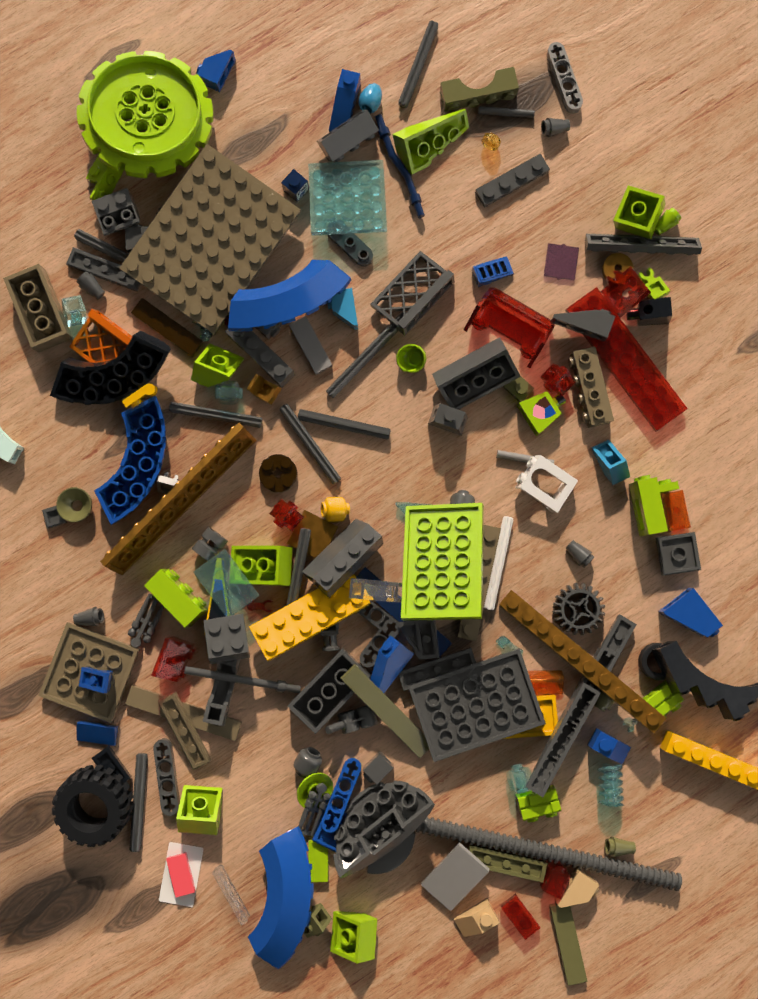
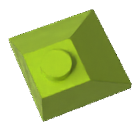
[191,344,244,387]

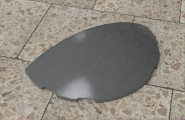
[333,780,435,879]

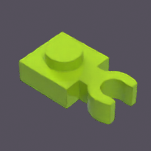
[638,267,670,299]

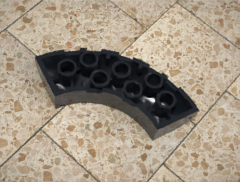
[50,331,171,405]

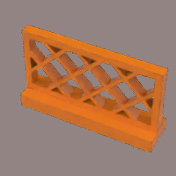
[69,309,132,363]

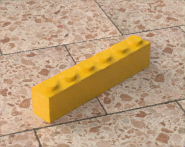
[660,730,758,790]

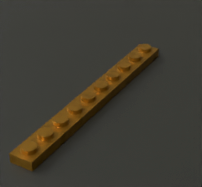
[499,590,667,734]

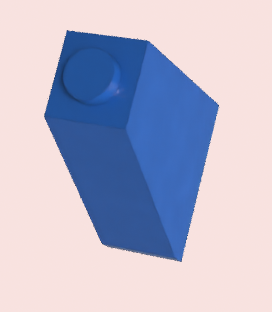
[658,588,723,638]

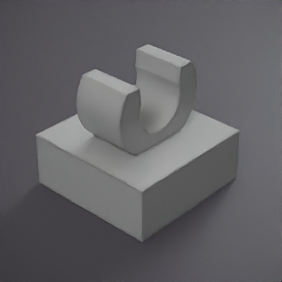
[157,472,178,494]

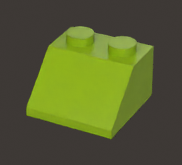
[176,785,223,835]
[330,911,377,964]

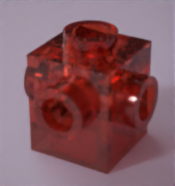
[541,363,576,396]
[269,499,304,532]

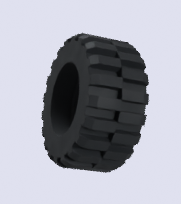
[52,765,134,847]

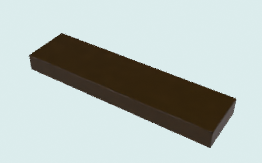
[131,298,204,357]

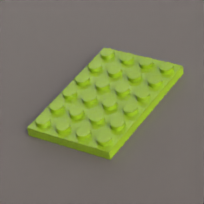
[401,503,484,621]

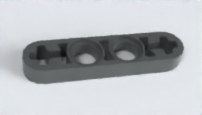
[153,738,180,816]

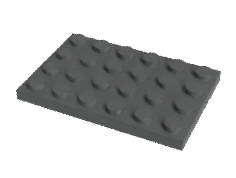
[408,648,546,762]

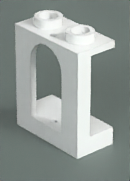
[515,455,578,513]

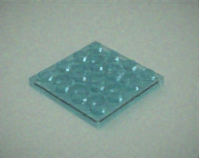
[308,160,387,236]

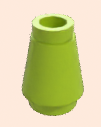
[654,208,682,236]

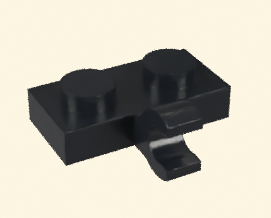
[92,746,132,783]

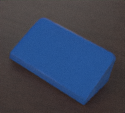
[76,721,119,746]

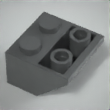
[92,188,140,236]

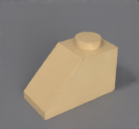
[555,867,599,908]
[454,899,500,937]

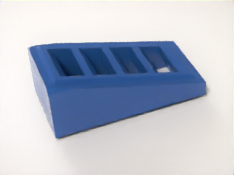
[472,256,514,287]

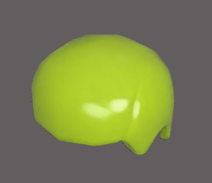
[396,344,427,373]

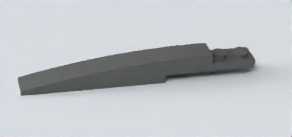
[525,614,637,797]

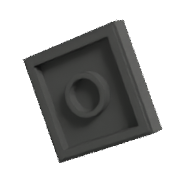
[655,532,701,576]

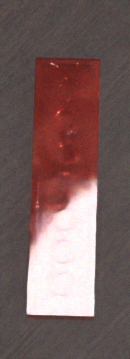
[565,287,688,432]

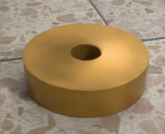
[602,253,634,284]

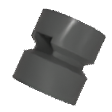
[192,527,228,563]

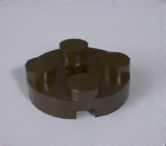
[259,454,298,493]

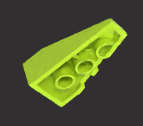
[392,109,469,174]

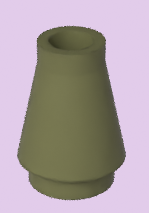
[605,837,636,857]

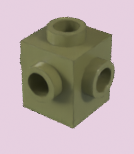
[304,903,332,938]

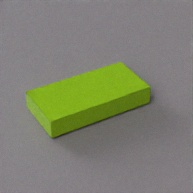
[308,840,328,882]

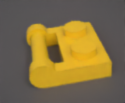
[122,384,158,408]

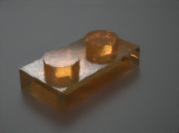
[662,490,691,531]

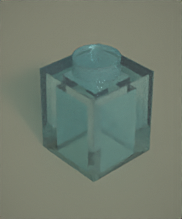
[61,295,87,327]

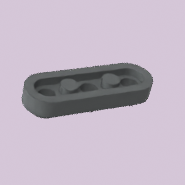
[327,220,373,266]

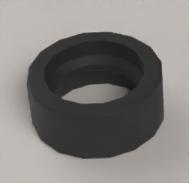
[638,643,665,680]

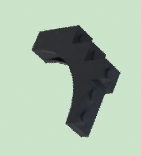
[652,641,758,721]

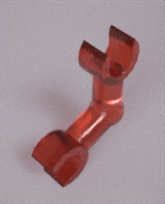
[238,585,273,612]

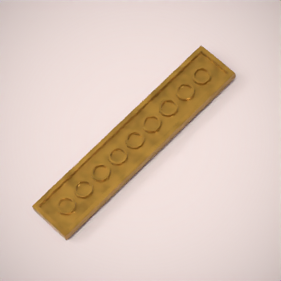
[100,423,257,576]

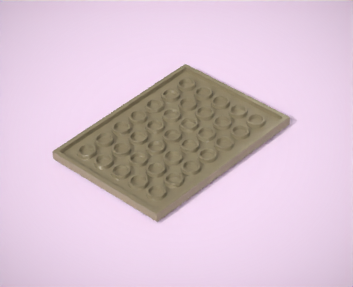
[119,144,301,335]

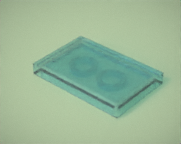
[193,549,260,616]

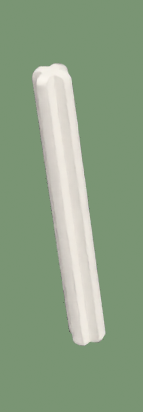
[484,516,513,610]

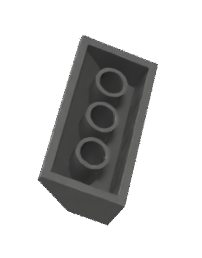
[432,337,521,410]
[302,519,383,598]

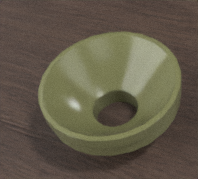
[56,487,92,522]

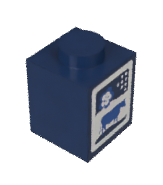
[281,169,309,203]

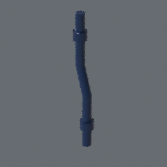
[375,114,425,218]

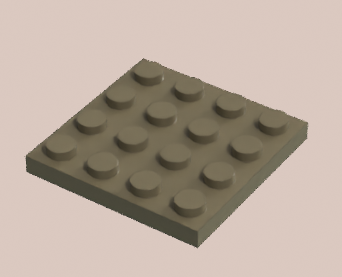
[38,622,140,723]

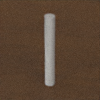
[496,450,554,464]

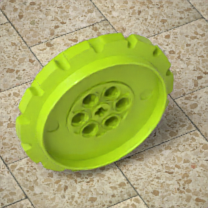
[77,51,214,178]

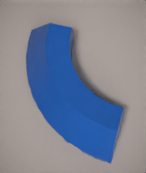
[228,260,351,332]
[248,826,314,969]

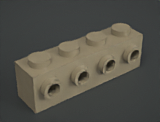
[568,346,614,428]

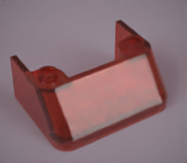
[463,287,555,368]

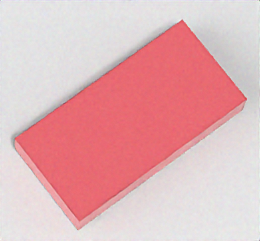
[166,852,196,897]

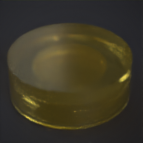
[481,133,501,151]

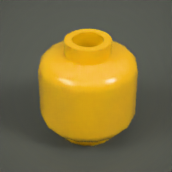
[321,497,350,522]

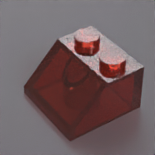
[151,636,195,682]

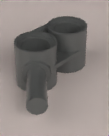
[325,705,378,734]

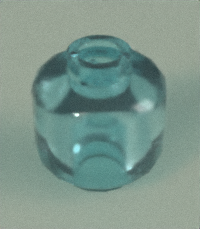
[215,380,243,405]
[506,764,532,794]

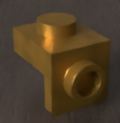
[247,374,281,405]

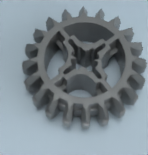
[552,583,605,635]

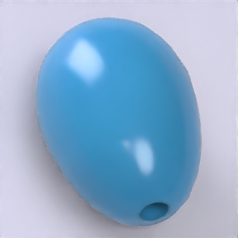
[359,83,382,114]

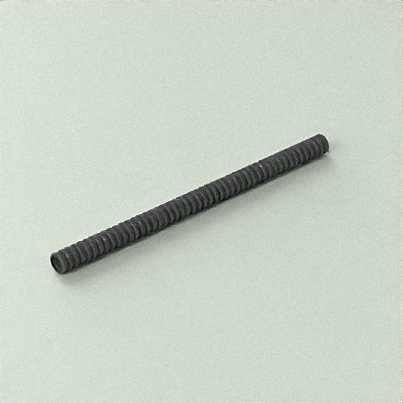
[416,816,682,891]

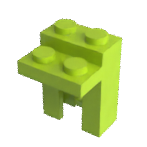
[629,475,679,536]

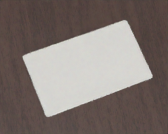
[159,842,203,907]

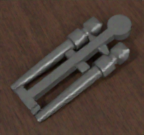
[128,593,165,648]
[298,783,331,837]

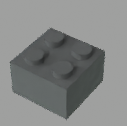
[203,614,250,664]

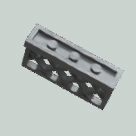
[370,251,455,336]

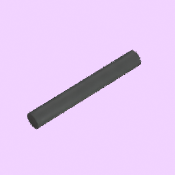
[478,106,535,118]

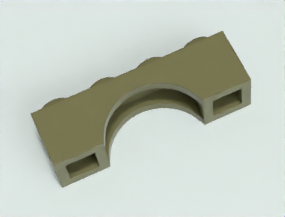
[440,67,519,112]

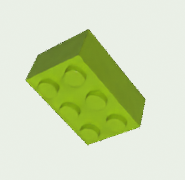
[144,569,208,628]

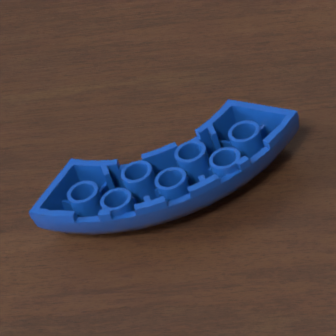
[94,396,166,525]

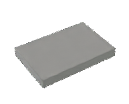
[421,842,489,911]

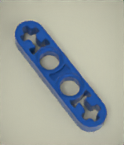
[321,758,361,833]

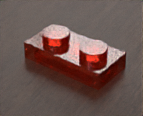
[500,893,541,940]

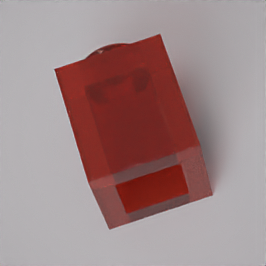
[540,863,571,899]

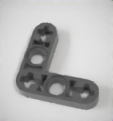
[358,599,400,667]

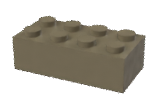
[3,264,73,353]

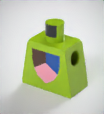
[517,391,566,436]

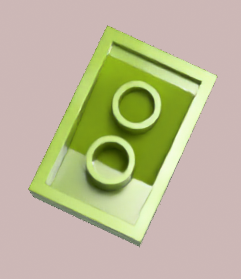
[229,546,293,586]

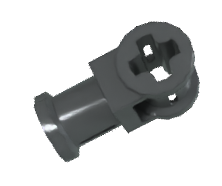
[320,622,340,651]

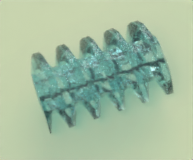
[597,763,624,807]

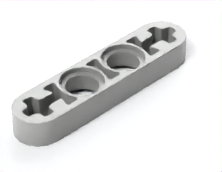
[547,42,583,113]

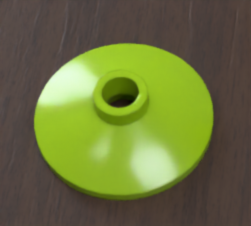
[297,773,333,808]

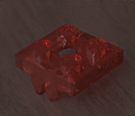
[601,266,651,318]

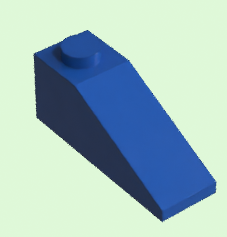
[329,69,361,132]
[370,635,414,693]

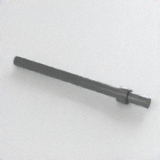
[184,666,301,693]

